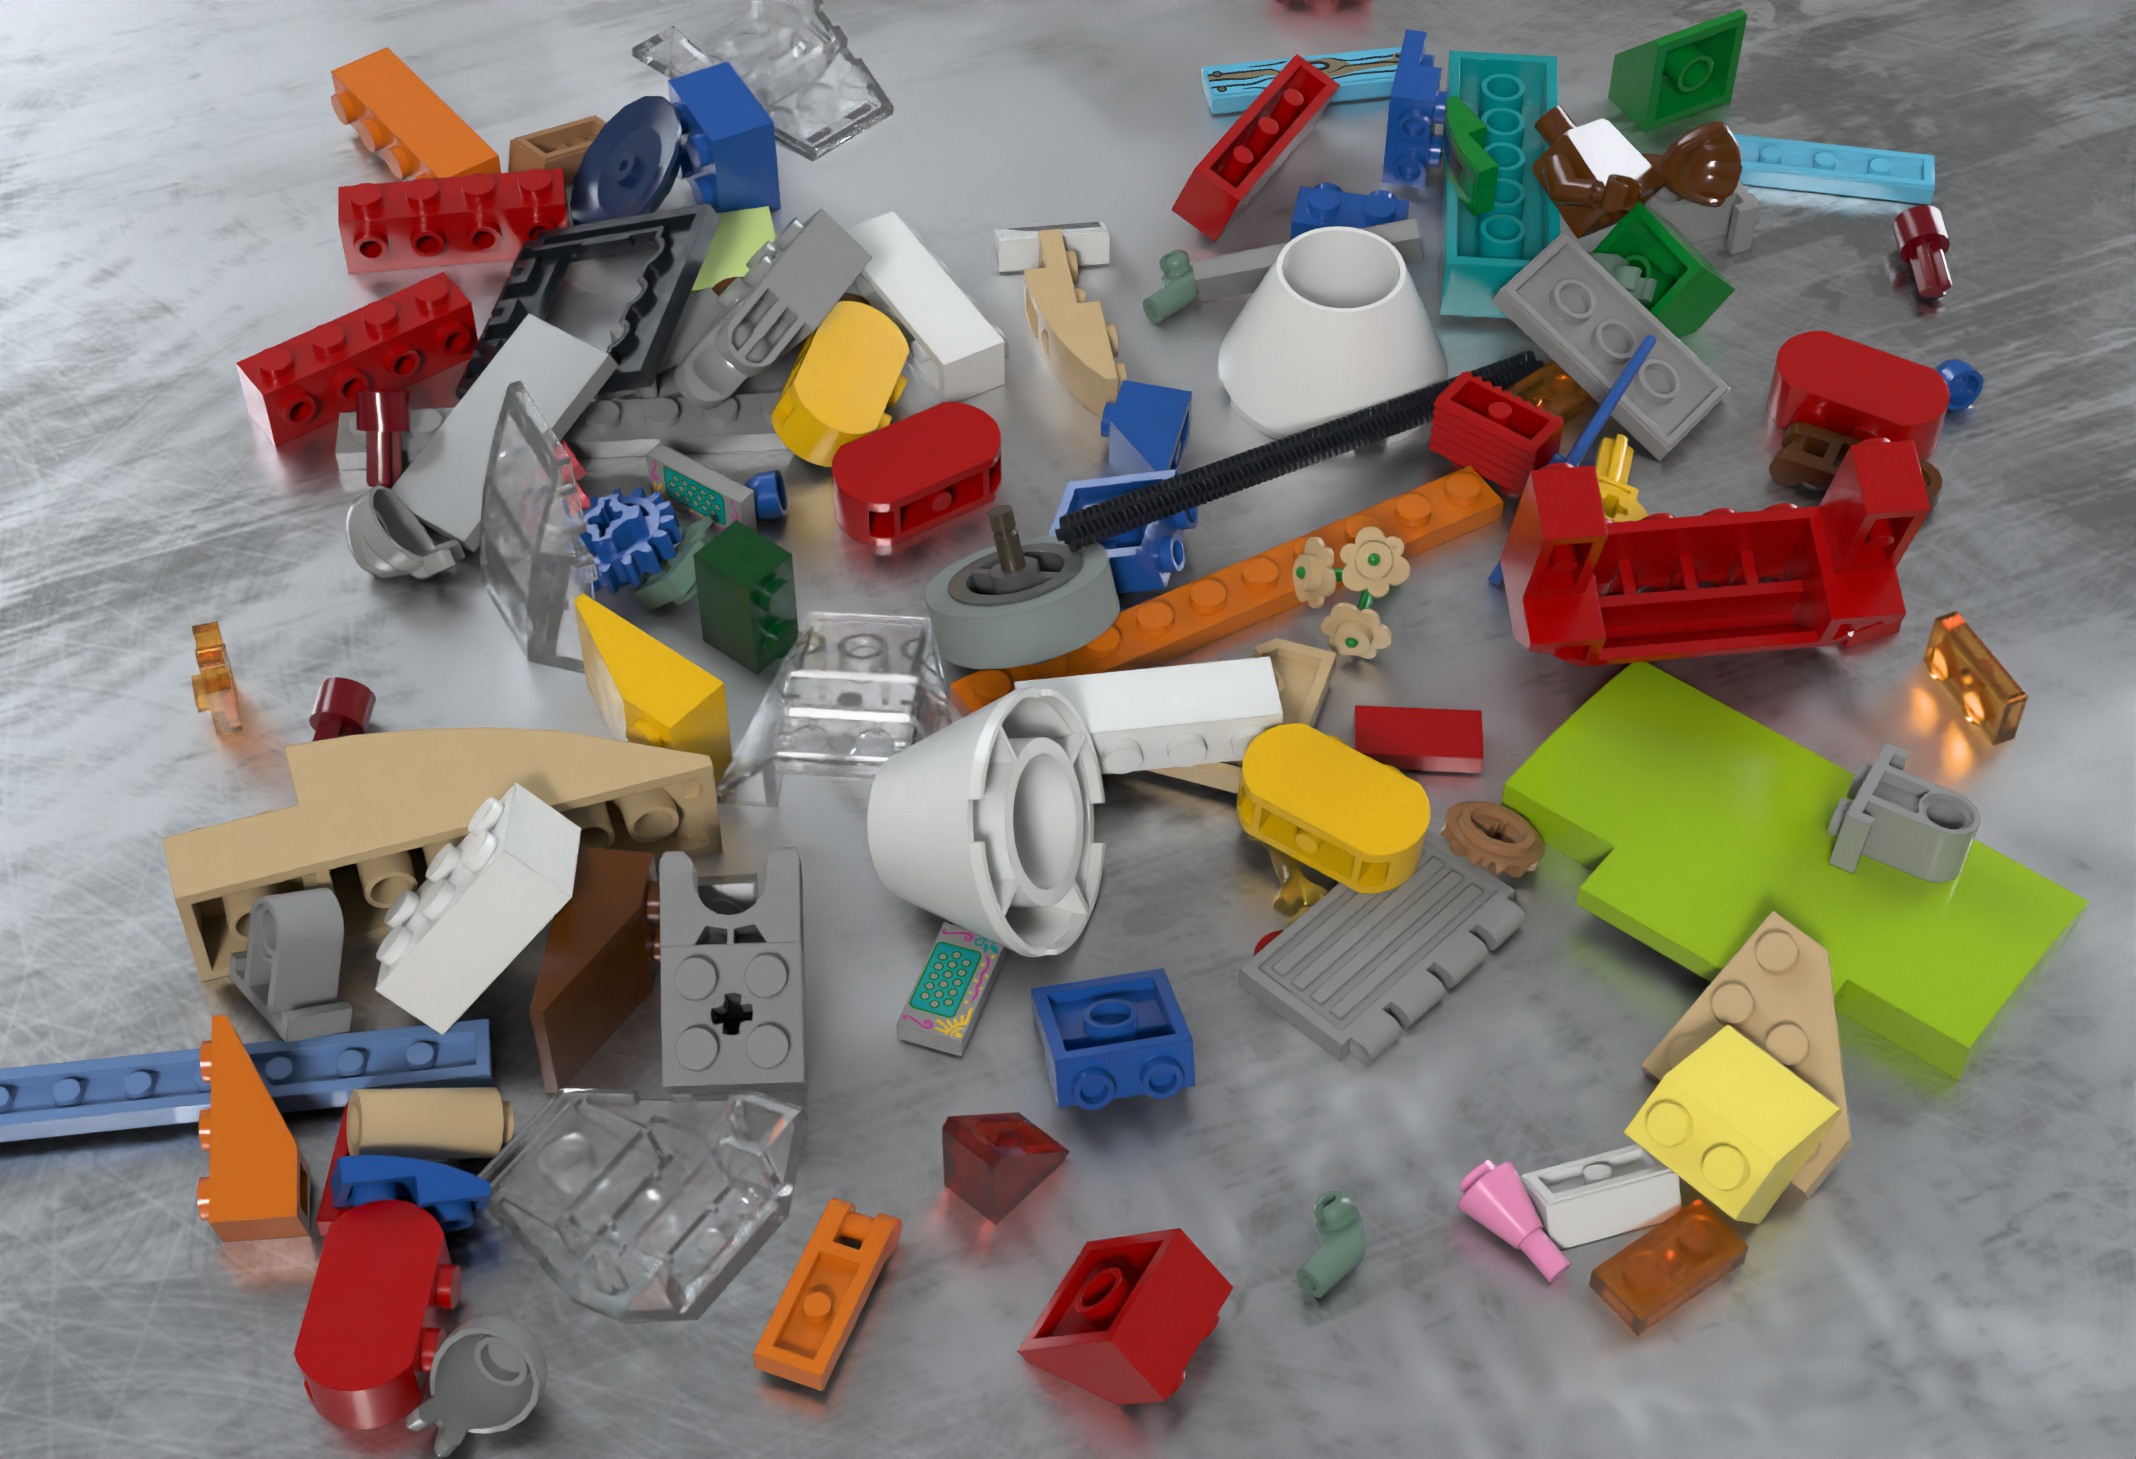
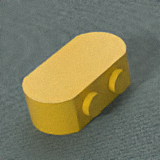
[770,301,910,467]
[1236,723,1431,894]

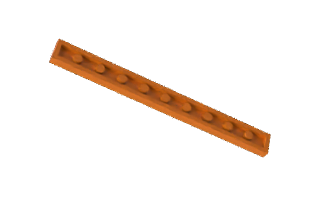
[950,465,1504,717]

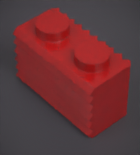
[1428,371,1564,496]

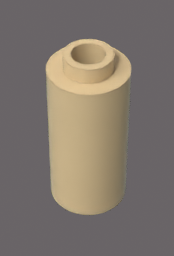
[346,1087,514,1160]

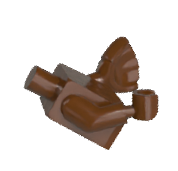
[1533,105,1743,239]

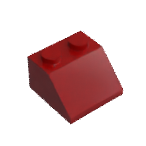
[1017,1228,1234,1405]

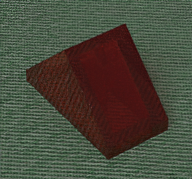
[942,1112,1070,1225]

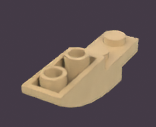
[1024,228,1127,419]

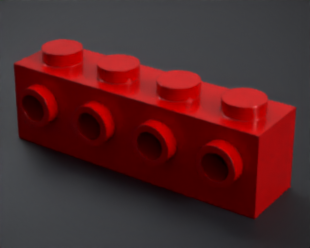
[338,168,570,274]
[236,272,478,447]

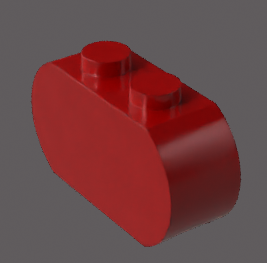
[1767,331,1950,461]
[832,402,1002,546]
[294,1200,461,1429]

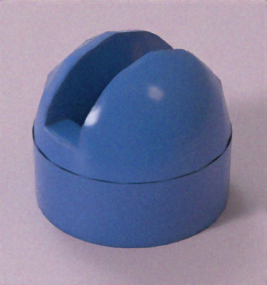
[1935,359,1983,411]
[744,470,788,520]

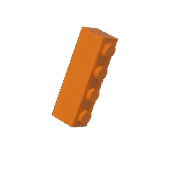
[331,47,501,181]

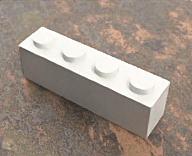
[844,210,1009,403]
[1014,656,1283,775]

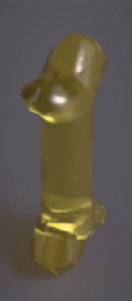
[1245,832,1328,918]

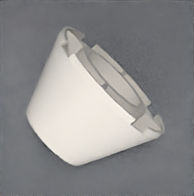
[1218,226,1448,453]
[867,687,1106,958]

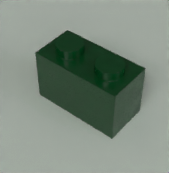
[693,520,799,675]

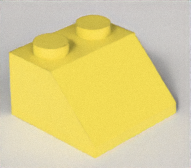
[1623,1025,1843,1224]

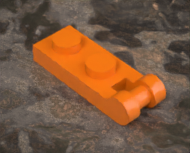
[753,1198,902,1391]

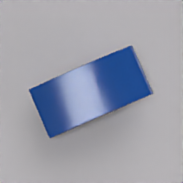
[330,1155,492,1232]

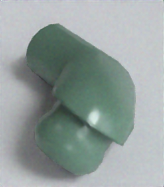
[1143,249,1198,324]
[1296,1191,1366,1298]

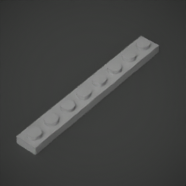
[335,392,789,471]

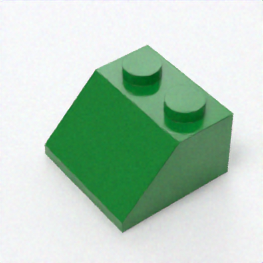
[1608,9,1748,133]
[1591,201,1736,338]

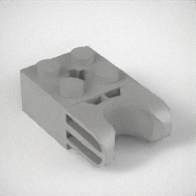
[674,208,873,410]
[659,847,808,1096]

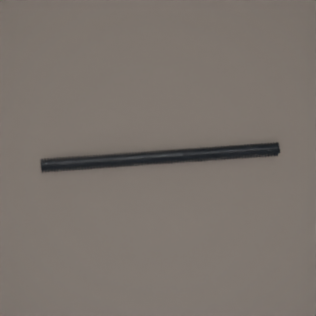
[1055,351,1546,552]

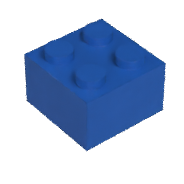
[668,61,781,213]

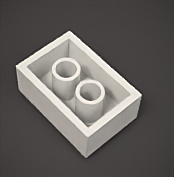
[375,782,581,1035]

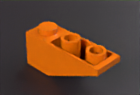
[197,1015,310,1242]

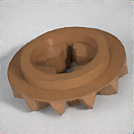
[1440,801,1545,878]

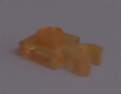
[191,621,243,736]

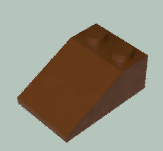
[529,846,661,1094]

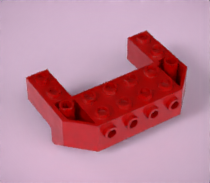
[1500,438,1930,667]

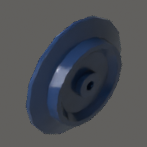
[570,96,682,226]

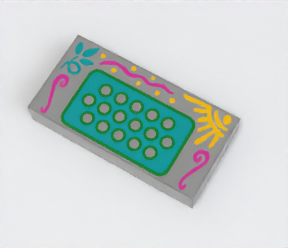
[646,443,757,533]
[897,922,1007,1057]

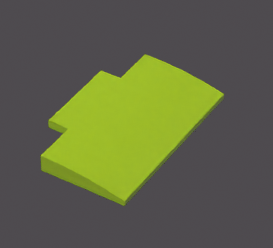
[1501,661,2090,1081]

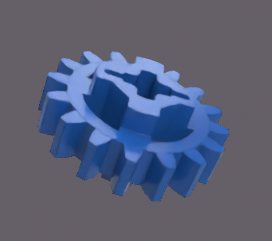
[548,487,683,596]

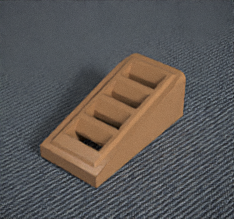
[508,115,606,186]

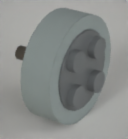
[924,505,1120,669]

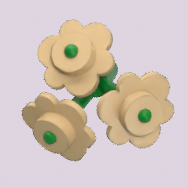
[1292,526,1410,659]

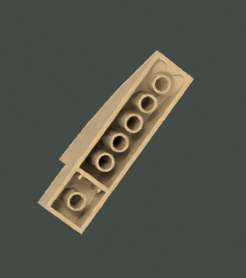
[162,727,723,982]

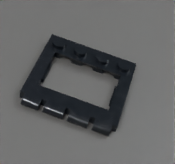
[455,204,720,400]

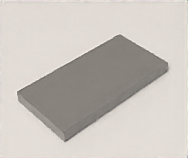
[1491,231,1732,461]
[391,314,619,552]

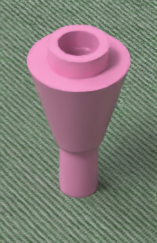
[1457,1160,1572,1283]

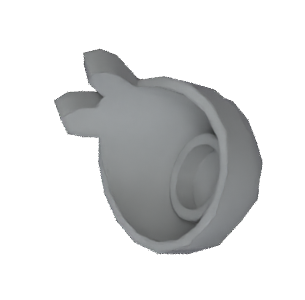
[345,484,466,579]
[406,1315,548,1457]

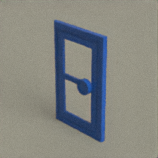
[1487,335,1657,586]

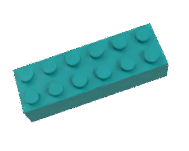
[1440,50,1560,319]

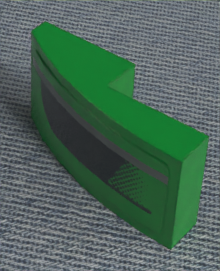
[1442,95,1499,216]

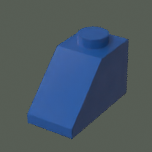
[1101,380,1192,475]

